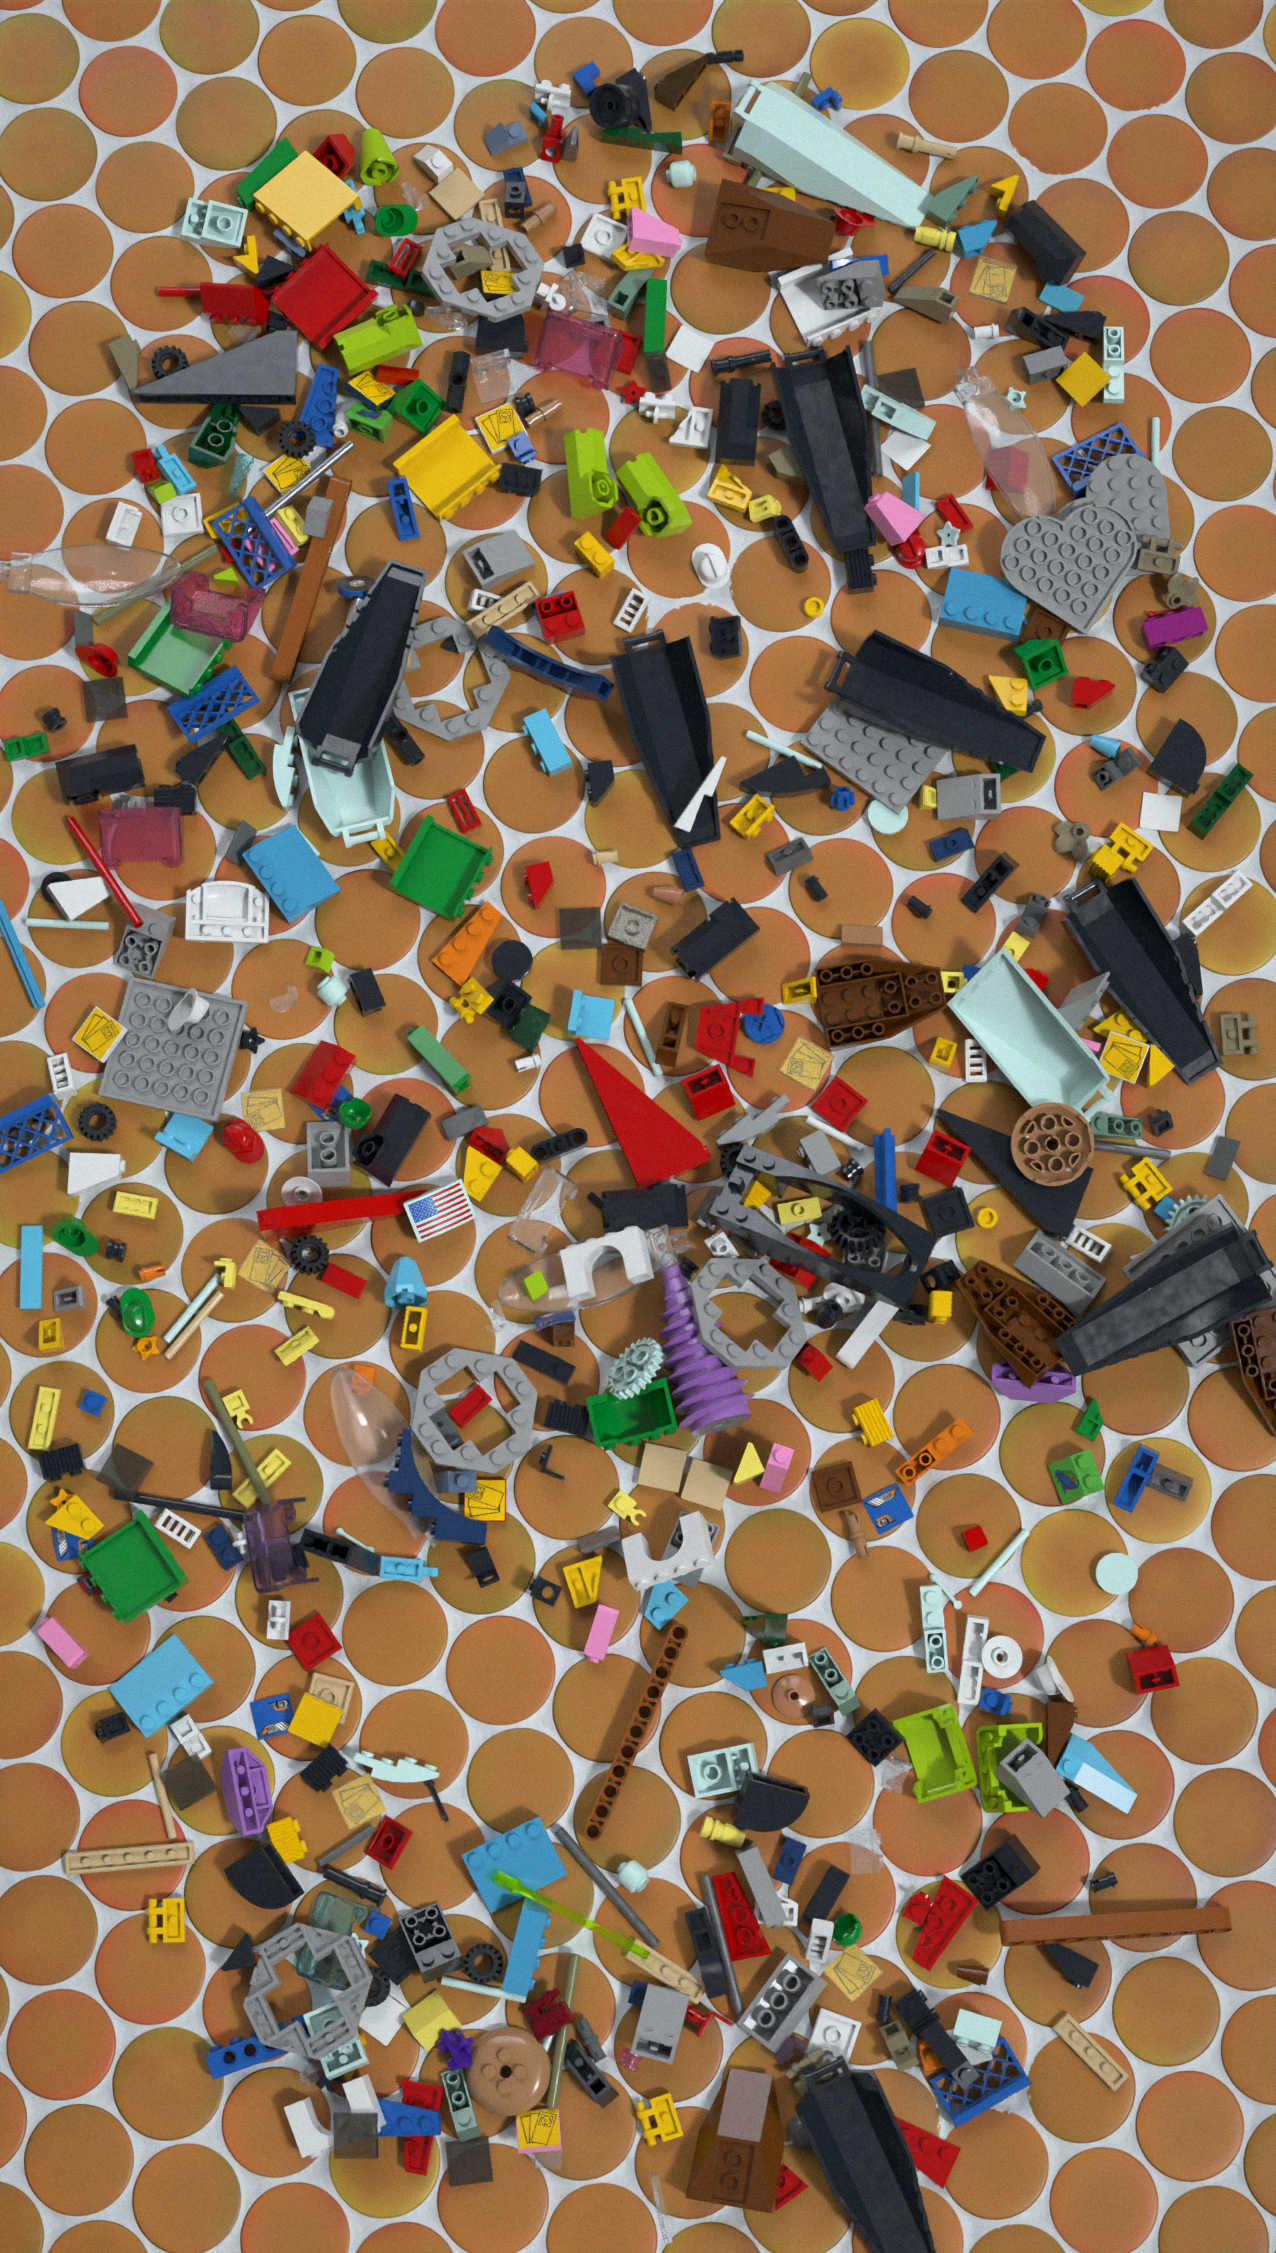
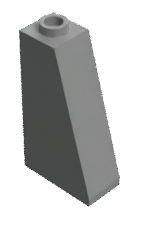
[734,1842,787,1929]

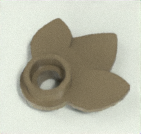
[1165,572,1199,609]
[1054,821,1090,860]

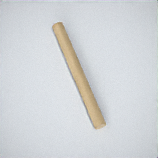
[164,1291,224,1360]
[148,1753,177,1839]

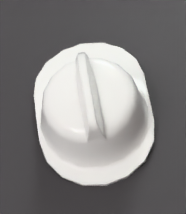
[692,543,730,589]
[168,988,209,1031]
[1033,1656,1074,1702]

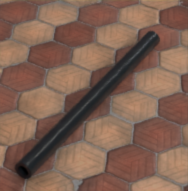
[113,1489,261,1523]

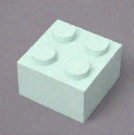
[951,2009,1002,2054]

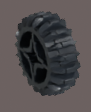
[830,1207,886,1256]

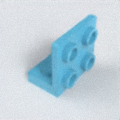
[568,989,615,1040]
[154,1113,214,1163]

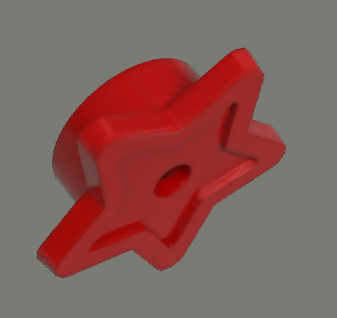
[621,380,647,404]
[220,540,246,564]

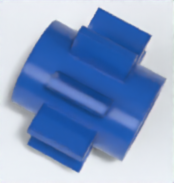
[830,786,855,811]

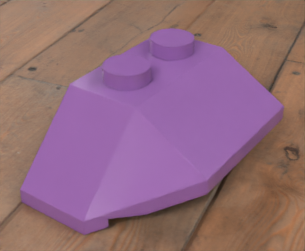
[992,1359,1076,1404]
[220,1747,273,1836]

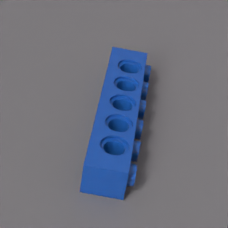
[205,2008,319,2080]

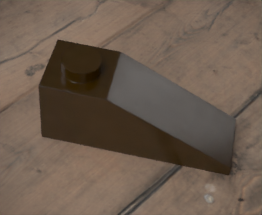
[654,55,708,111]

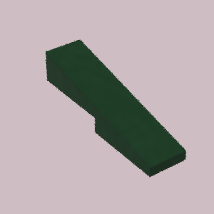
[601,127,682,155]
[364,259,437,299]
[209,706,267,780]
[1186,763,1254,841]

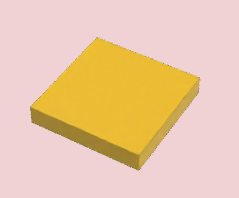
[1056,352,1111,407]
[287,1692,344,1749]

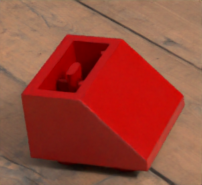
[534,590,585,646]
[681,1064,736,1122]
[914,1129,971,1188]
[769,1231,830,1289]
[1125,1645,1180,1695]

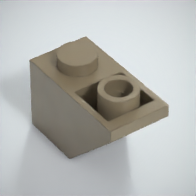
[450,245,494,280]
[767,444,807,486]

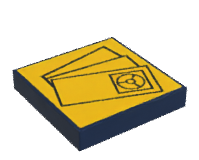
[344,370,397,412]

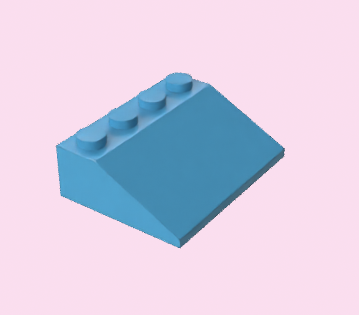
[938,567,1027,643]
[242,824,341,925]
[462,1816,567,1913]

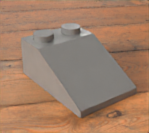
[307,1121,350,1187]

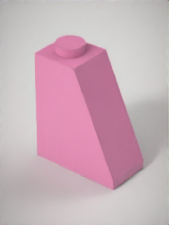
[627,207,682,258]
[864,492,925,546]
[759,1443,794,1493]
[583,1604,620,1663]
[37,1617,91,1669]

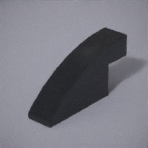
[739,755,831,798]

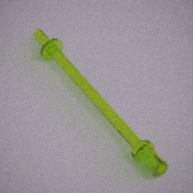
[493,1870,650,1959]

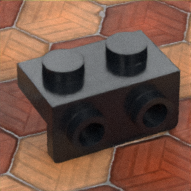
[498,462,543,498]
[709,615,742,660]
[1140,646,1189,694]

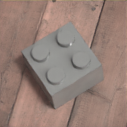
[796,1129,841,1177]

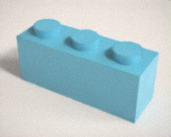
[521,708,572,777]

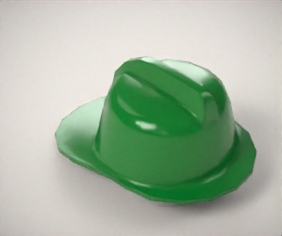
[372,204,418,237]
[52,1217,99,1257]
[120,1288,155,1338]

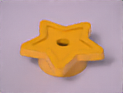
[132,1336,159,1360]
[50,1488,76,1511]

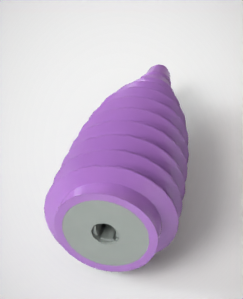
[659,1261,754,1436]

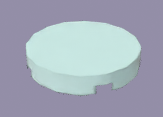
[867,799,908,835]
[1095,1553,1138,1595]

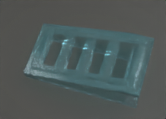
[229,453,255,498]

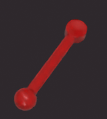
[1147,606,1187,618]

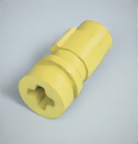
[914,226,957,252]
[699,1816,746,1848]

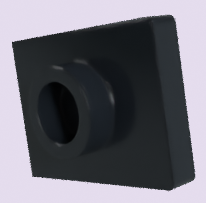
[504,181,526,219]
[920,1259,962,1294]
[538,1444,565,1481]
[467,1546,500,1588]
[528,1576,562,1607]

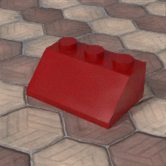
[199,282,270,327]
[289,1040,357,1113]

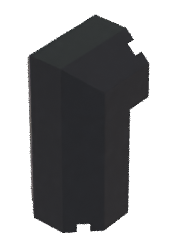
[1004,200,1087,286]
[715,378,761,467]
[55,744,146,806]
[670,897,760,983]
[352,1093,432,1188]
[601,1184,689,1235]

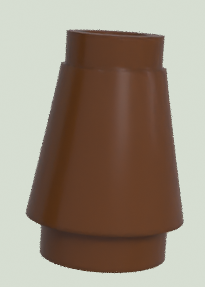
[957,1965,989,1986]

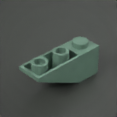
[925,174,980,230]
[607,268,654,321]
[1089,1114,1142,1139]
[808,1647,861,1716]
[441,2069,482,2142]

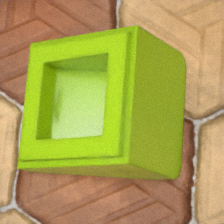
[147,480,176,504]
[214,568,240,587]
[305,946,335,973]
[520,1270,549,1302]

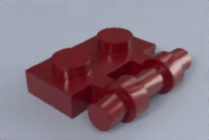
[522,1987,575,2042]

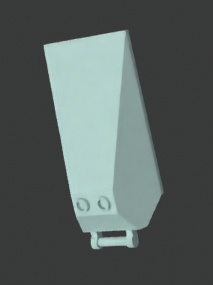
[288,688,395,848]
[947,948,1115,1123]

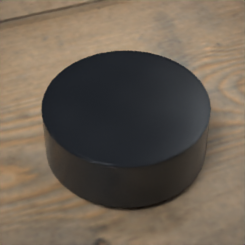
[406,300,425,317]

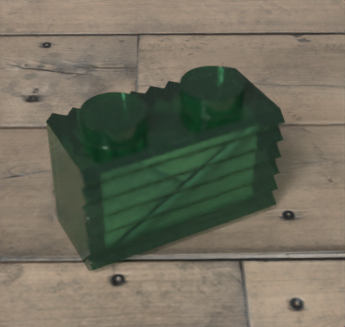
[509,1004,551,1053]

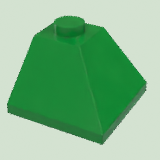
[387,379,446,436]
[1013,639,1069,691]

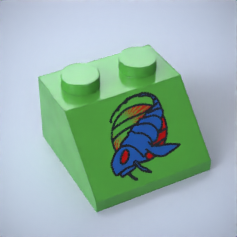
[345,402,394,444]
[1048,1449,1105,1505]

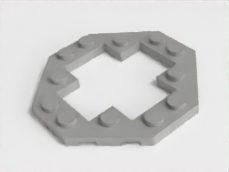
[421,217,545,323]
[393,616,511,742]
[687,1258,807,1370]
[411,1348,538,1475]
[243,1923,373,2060]

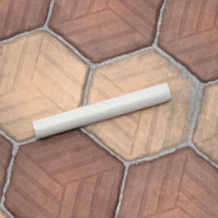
[805,1115,864,1152]

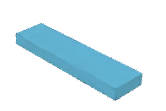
[20,1226,44,1310]

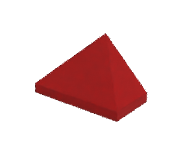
[467,1127,510,1166]

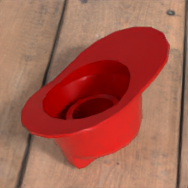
[834,207,876,236]
[890,528,927,569]
[75,643,118,678]
[222,1118,265,1164]

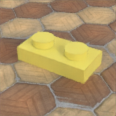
[274,505,312,547]
[275,1326,319,1366]

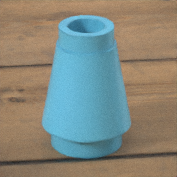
[1089,734,1121,758]

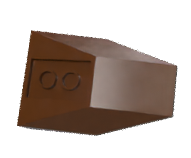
[704,178,837,272]
[813,958,947,1053]
[955,1259,1077,1390]
[1226,1306,1276,1438]
[686,2068,785,2214]

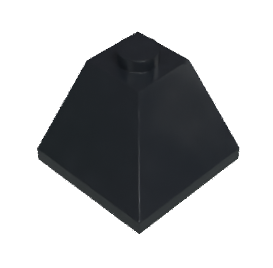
[481,977,532,1032]

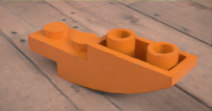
[895,1417,974,1487]

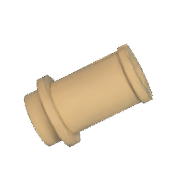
[592,849,618,867]

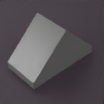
[304,496,334,539]
[53,1285,87,1313]

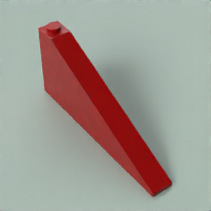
[575,1037,711,1189]
[256,1189,427,1242]

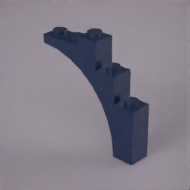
[483,625,614,703]
[384,1429,487,1546]

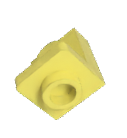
[748,495,781,523]
[214,1258,237,1290]

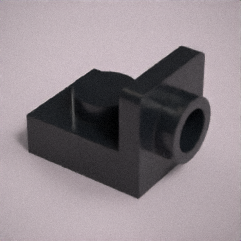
[893,1304,928,1326]
[94,1711,131,1744]

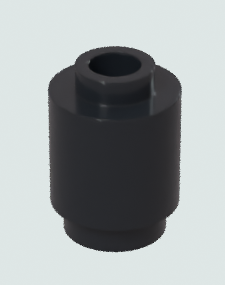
[815,1300,843,1329]

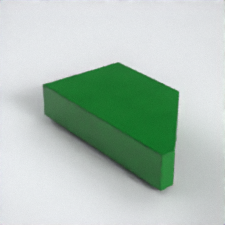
[1075,1397,1104,1442]

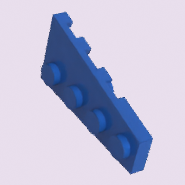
[294,363,339,450]
[361,2097,441,2137]

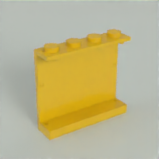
[253,150,362,252]
[393,414,501,523]

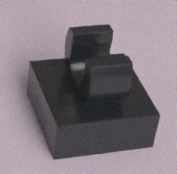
[562,243,586,269]
[265,310,288,334]
[1148,1109,1174,1137]
[811,1701,835,1728]
[315,2072,342,2093]

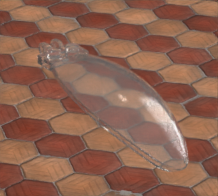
[953,366,1056,521]
[0,544,184,608]
[497,1224,690,1312]
[330,1368,440,1548]

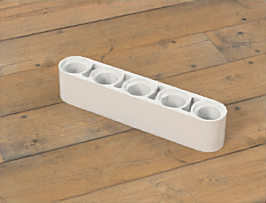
[835,1300,899,1370]

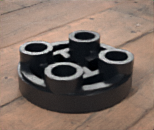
[492,940,533,982]

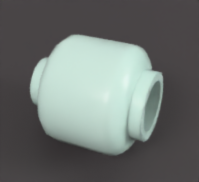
[666,160,697,188]
[317,976,347,1007]
[617,1860,649,1893]

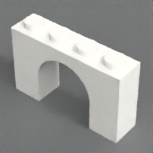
[560,1226,654,1302]
[621,1511,715,1591]
[284,2074,386,2159]

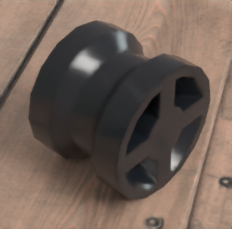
[514,392,536,417]
[41,708,67,733]
[840,1157,864,1183]
[899,1183,922,1204]
[105,1239,127,1263]
[678,1256,700,1282]

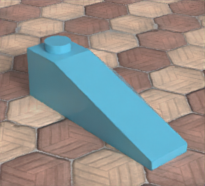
[1054,1733,1137,1814]

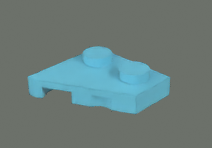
[644,1580,689,1630]

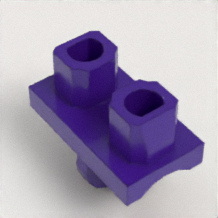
[437,2029,474,2071]

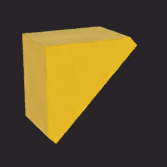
[782,977,817,1005]
[927,1037,958,1074]
[1146,1045,1175,1089]
[39,1318,65,1353]

